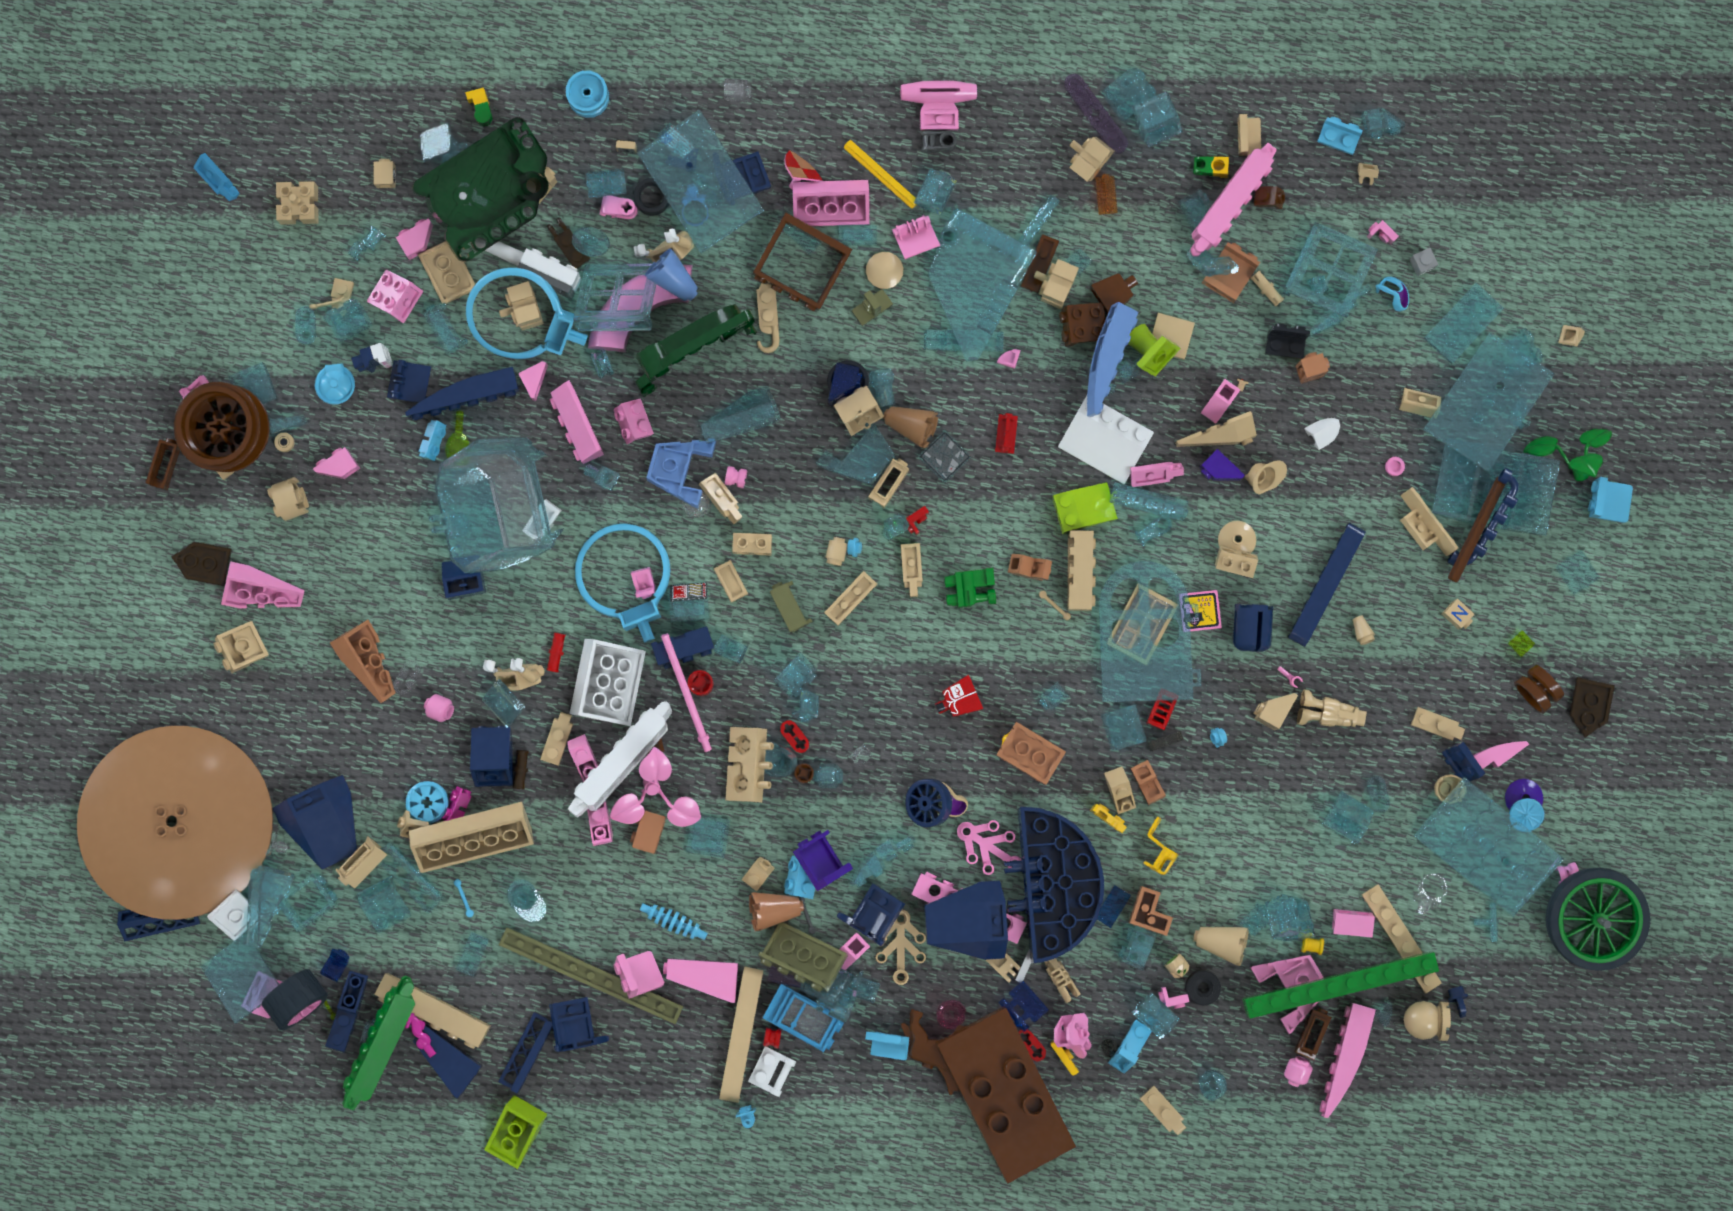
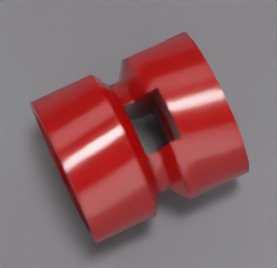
[687,670,714,696]

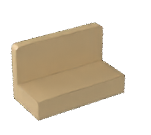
[1238,114,1261,156]

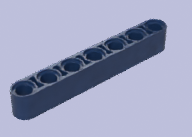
[1288,522,1366,647]

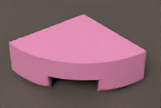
[997,349,1021,369]

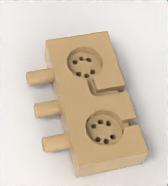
[726,727,774,803]

